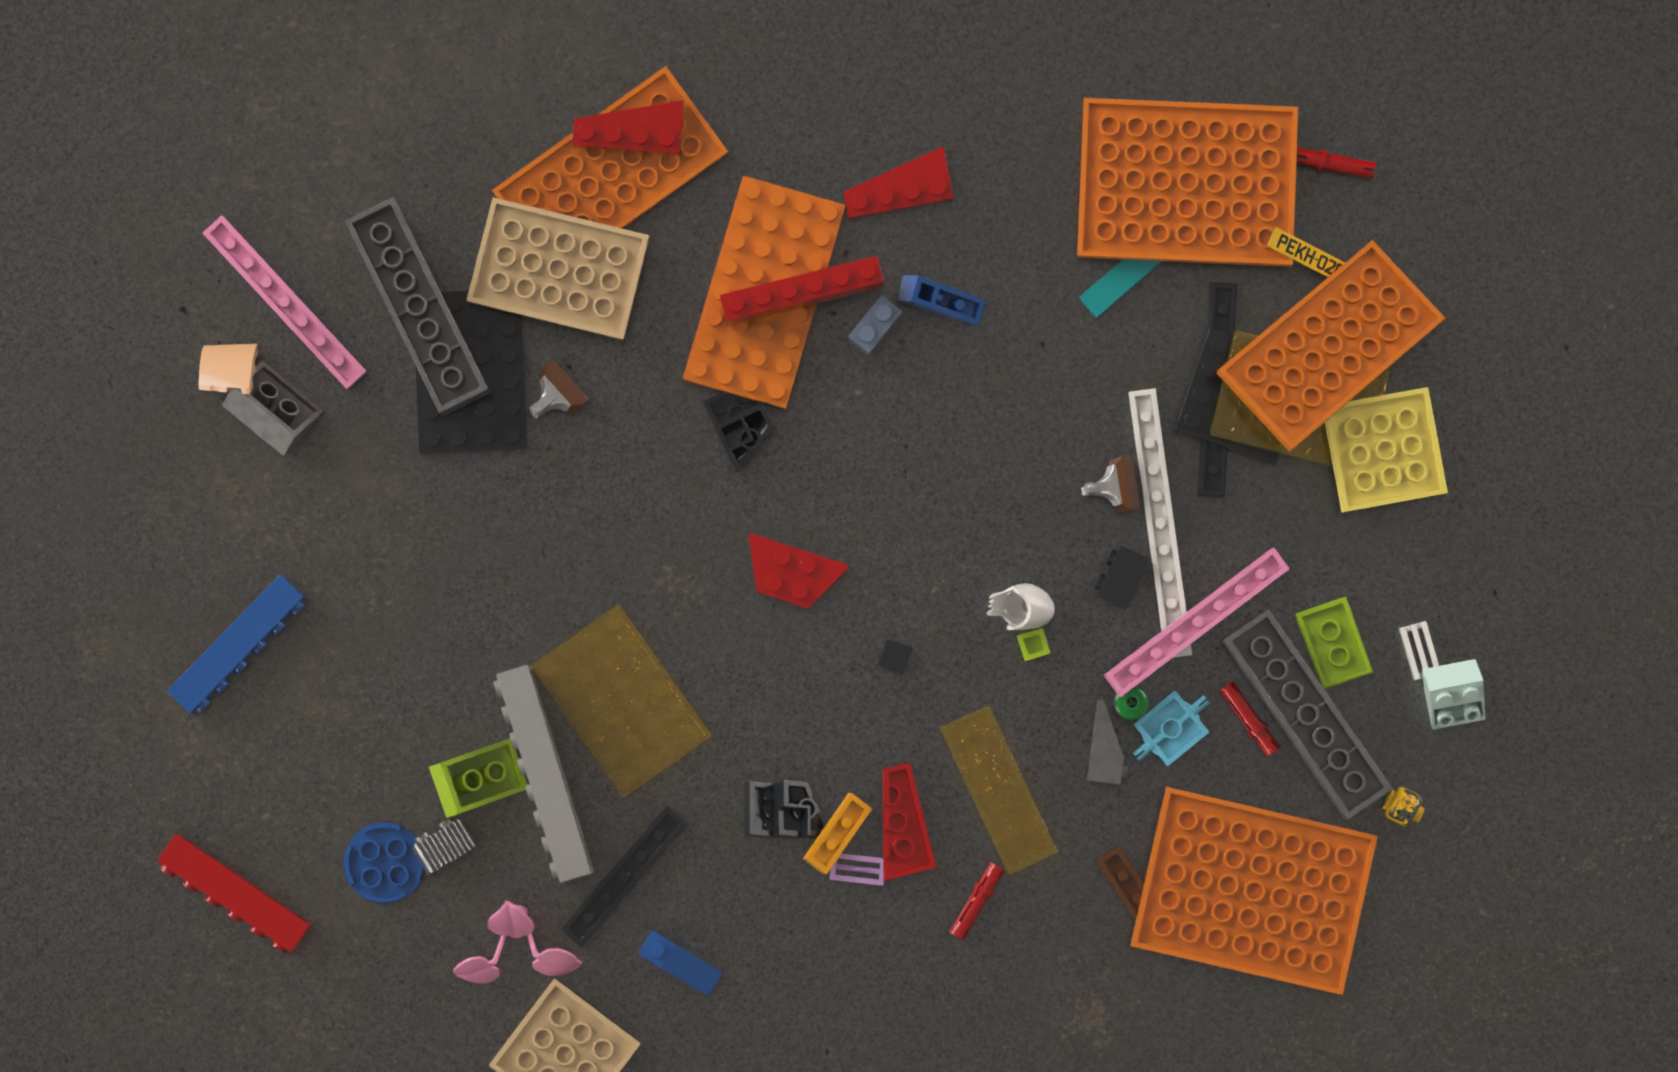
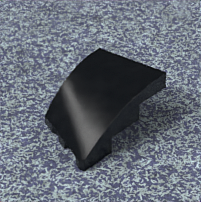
[702,392,774,473]
[745,780,824,839]

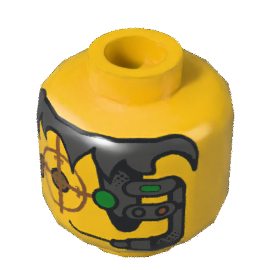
[1382,787,1425,827]

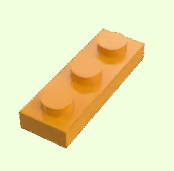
[803,793,872,875]

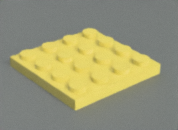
[1325,387,1448,512]

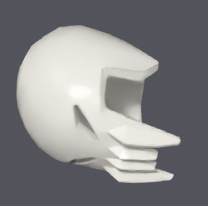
[987,583,1055,630]

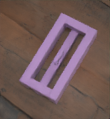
[830,853,884,886]

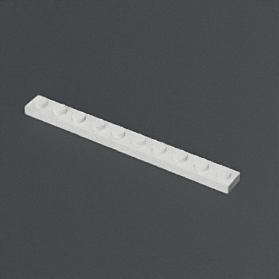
[1128,388,1192,658]

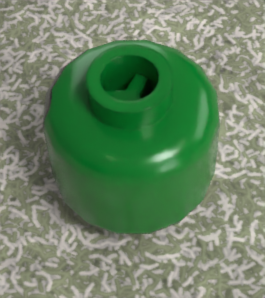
[1113,686,1149,721]

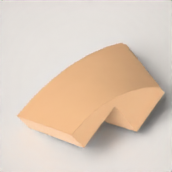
[199,344,258,394]

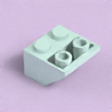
[1422,659,1486,730]

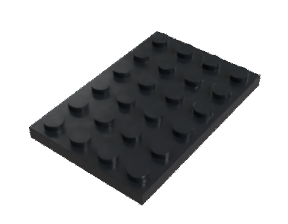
[416,291,527,454]

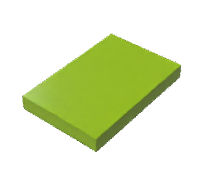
[1294,596,1373,690]

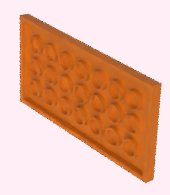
[492,66,728,229]
[682,176,846,410]
[1217,240,1445,452]

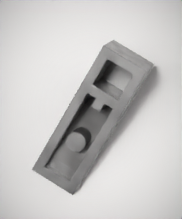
[1087,700,1128,785]

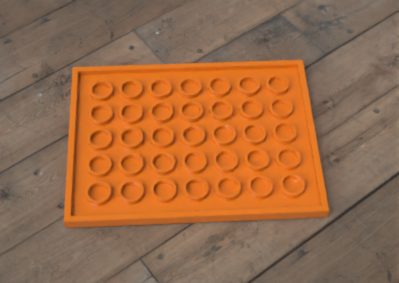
[1077,98,1298,267]
[1130,787,1378,995]

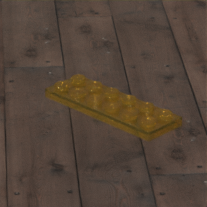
[940,705,1058,875]

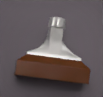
[529,359,589,419]
[1081,455,1141,513]

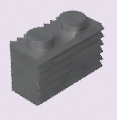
[412,817,477,876]

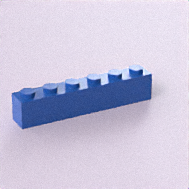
[167,574,306,715]

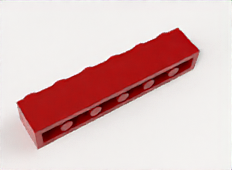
[720,256,884,326]
[157,834,312,953]

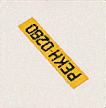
[1268,227,1345,277]

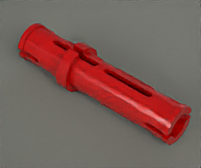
[1296,147,1376,179]
[1220,681,1281,757]
[949,862,1005,941]

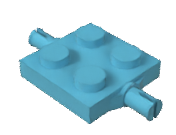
[1132,690,1210,766]

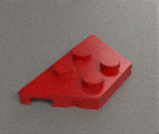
[749,533,849,609]

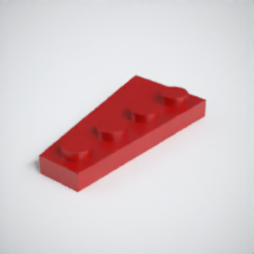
[572,100,684,155]
[843,146,953,219]
[882,762,937,881]

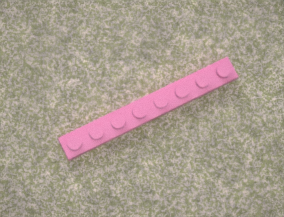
[203,215,367,390]
[1104,547,1289,697]

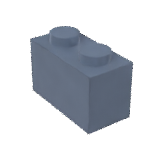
[848,295,903,357]

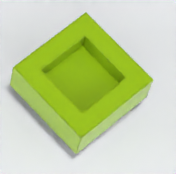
[1017,628,1051,662]

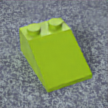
[429,738,528,818]

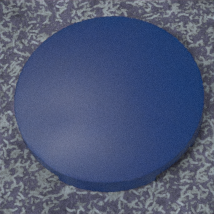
[344,822,425,903]

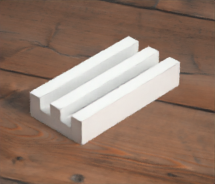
[1399,621,1439,680]

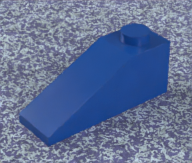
[896,275,986,326]
[638,930,722,996]

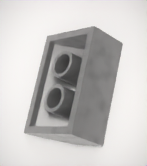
[222,361,324,456]

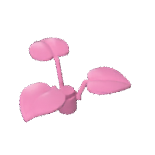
[453,901,582,984]

